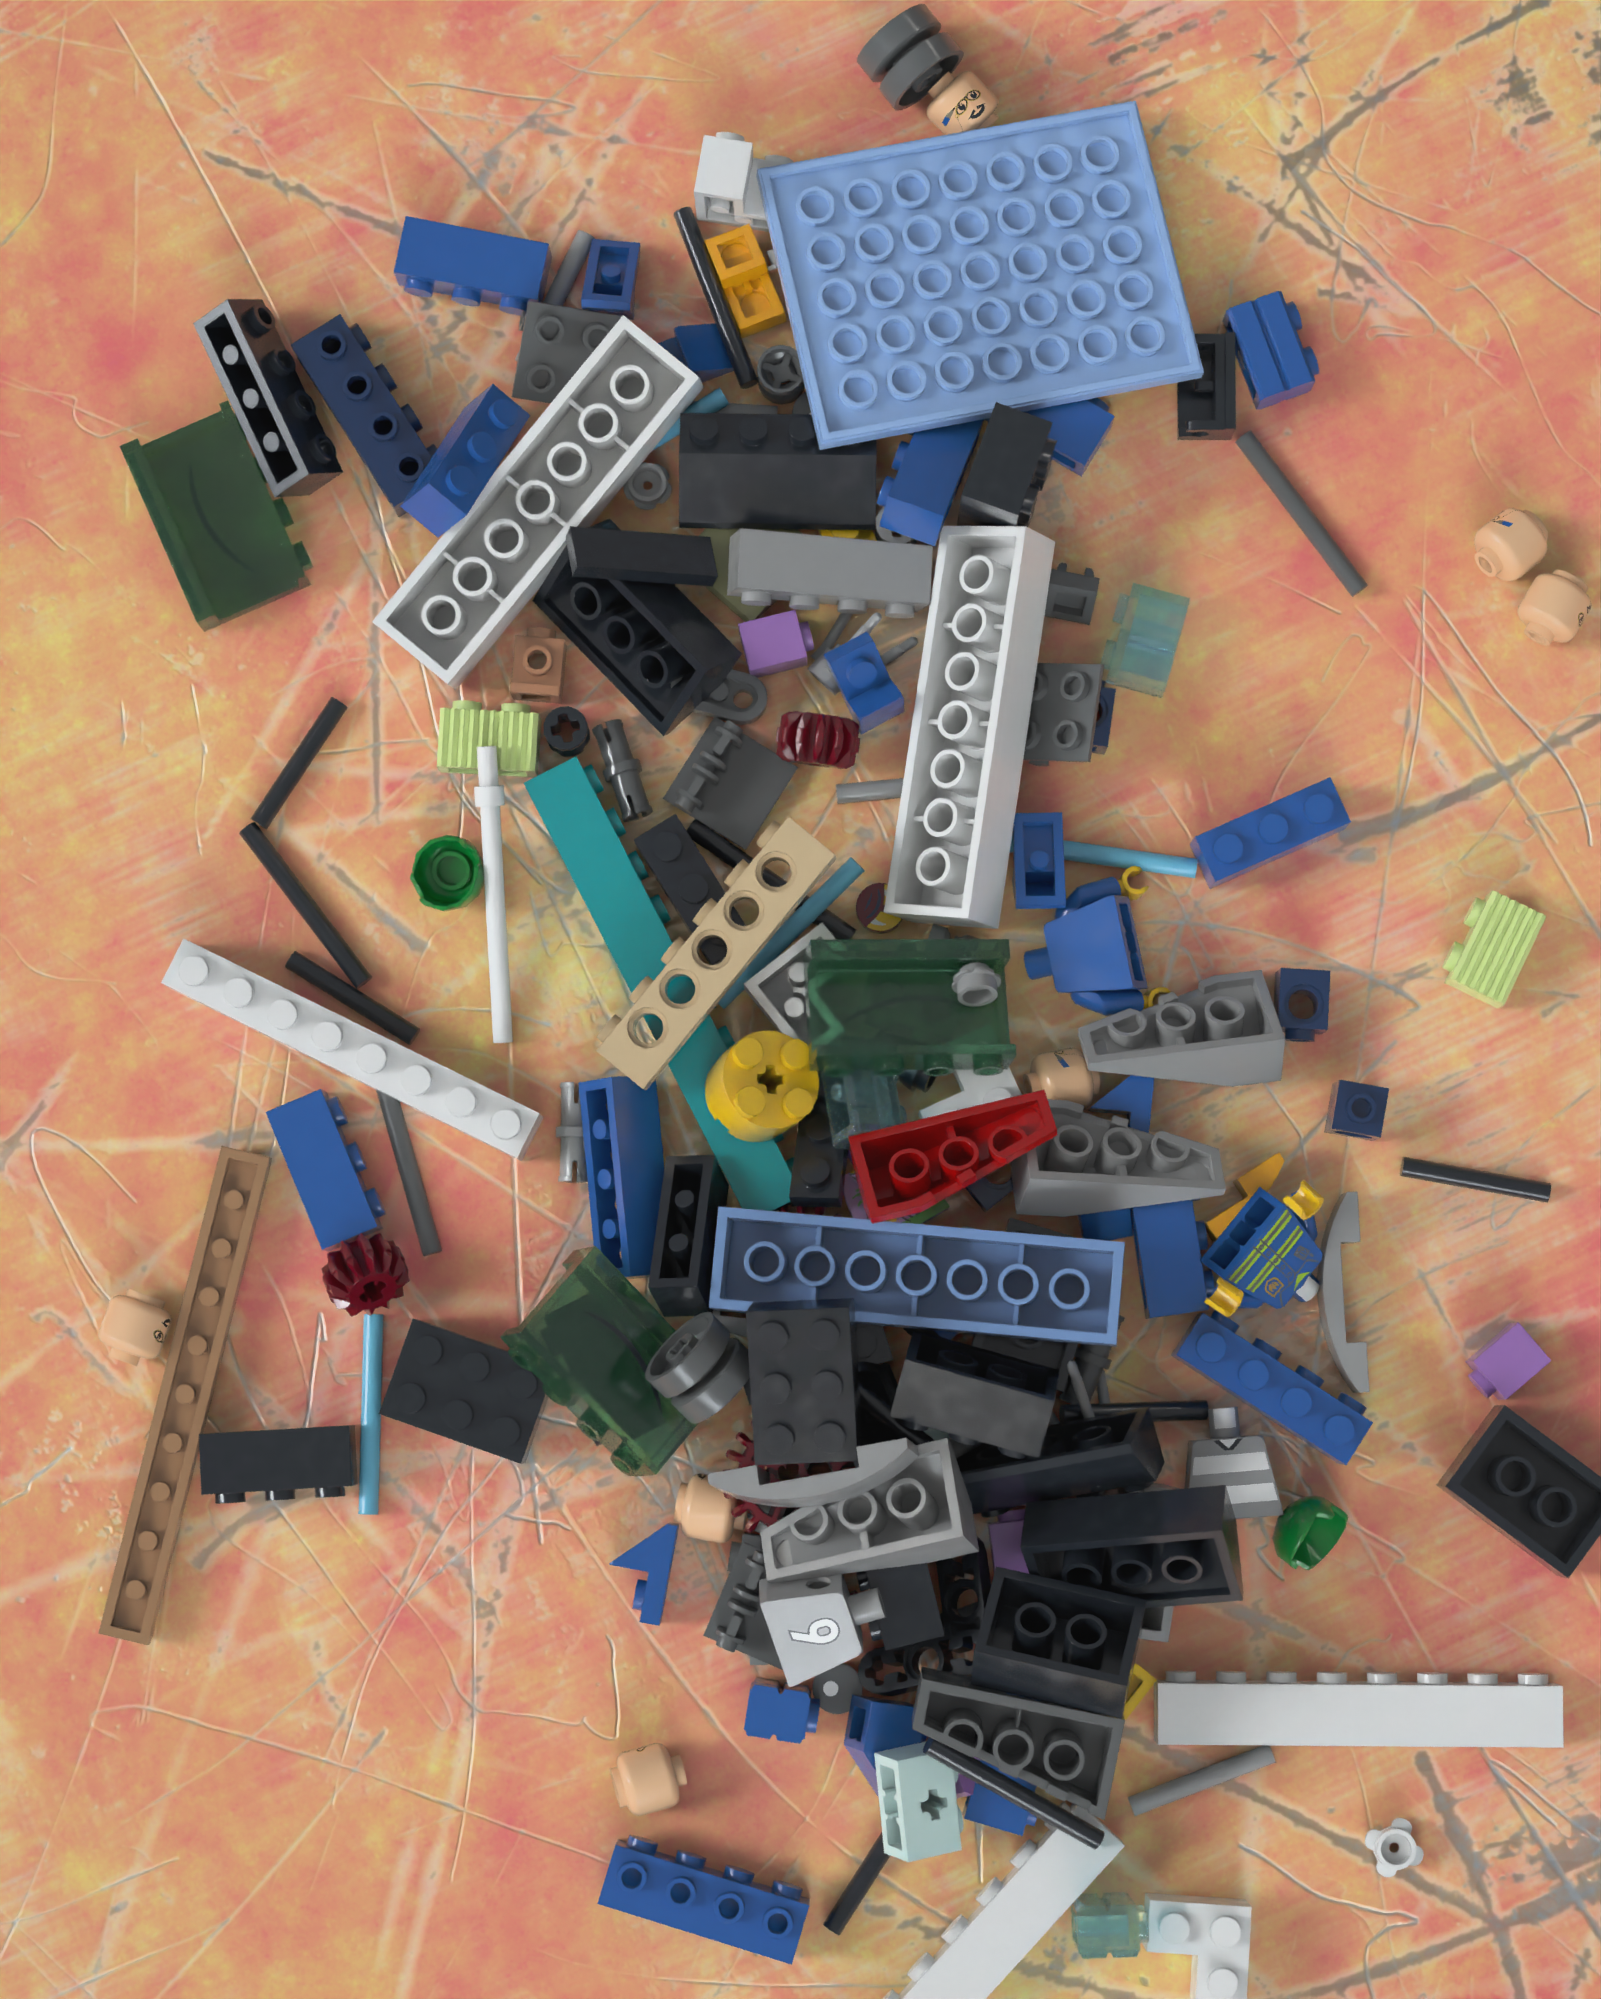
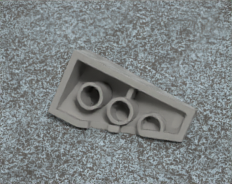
[1078,970,1285,1087]
[760,1438,979,1583]

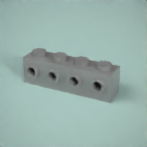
[727,528,933,618]

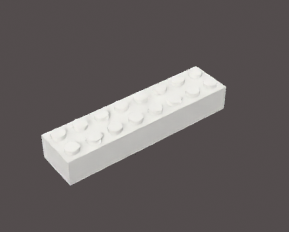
[372,315,704,690]
[884,526,1055,929]

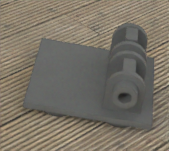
[511,300,622,403]
[1023,663,1104,766]
[663,717,798,850]
[703,1542,783,1670]

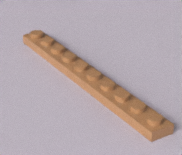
[98,1146,272,1645]

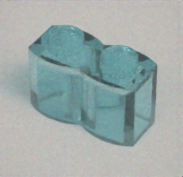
[1100,583,1190,698]

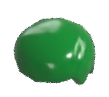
[410,835,484,911]
[1272,1496,1348,1570]

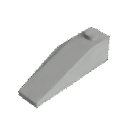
[1011,1099,1226,1217]

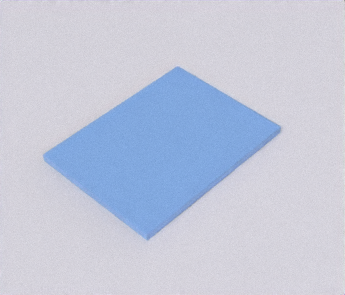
[756,101,1204,450]

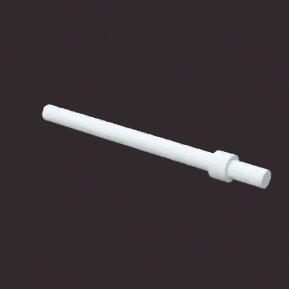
[474,746,513,1043]

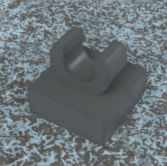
[1044,563,1100,625]

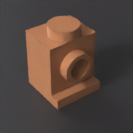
[510,627,567,704]

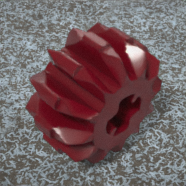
[776,711,861,769]
[321,1233,410,1317]

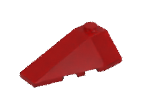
[848,1089,1058,1224]

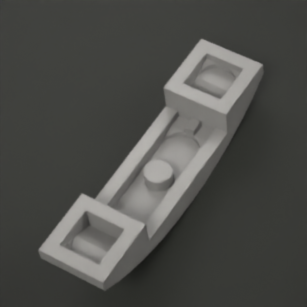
[1317,1192,1369,1393]
[707,1438,919,1507]

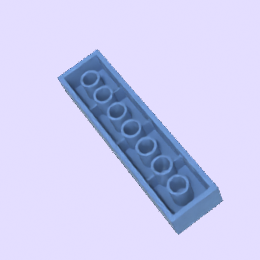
[709,1206,1125,1347]

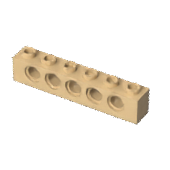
[596,817,836,1090]

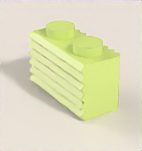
[437,700,541,777]
[1442,890,1546,1009]

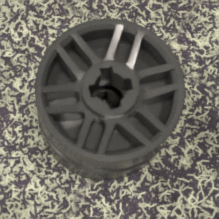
[857,4,964,111]
[645,1312,750,1424]

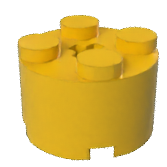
[705,1030,819,1142]

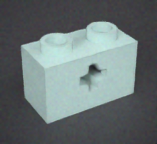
[874,1742,964,1862]

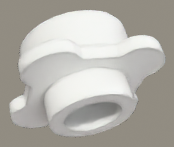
[1365,1818,1424,1877]

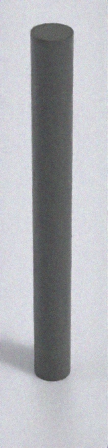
[1235,430,1368,597]
[376,1090,442,1256]

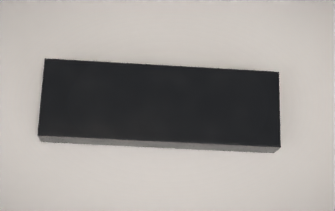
[566,526,718,587]

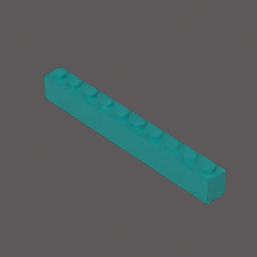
[524,756,794,1211]

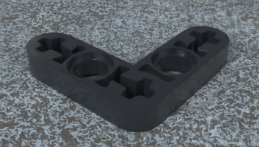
[858,1536,991,1696]

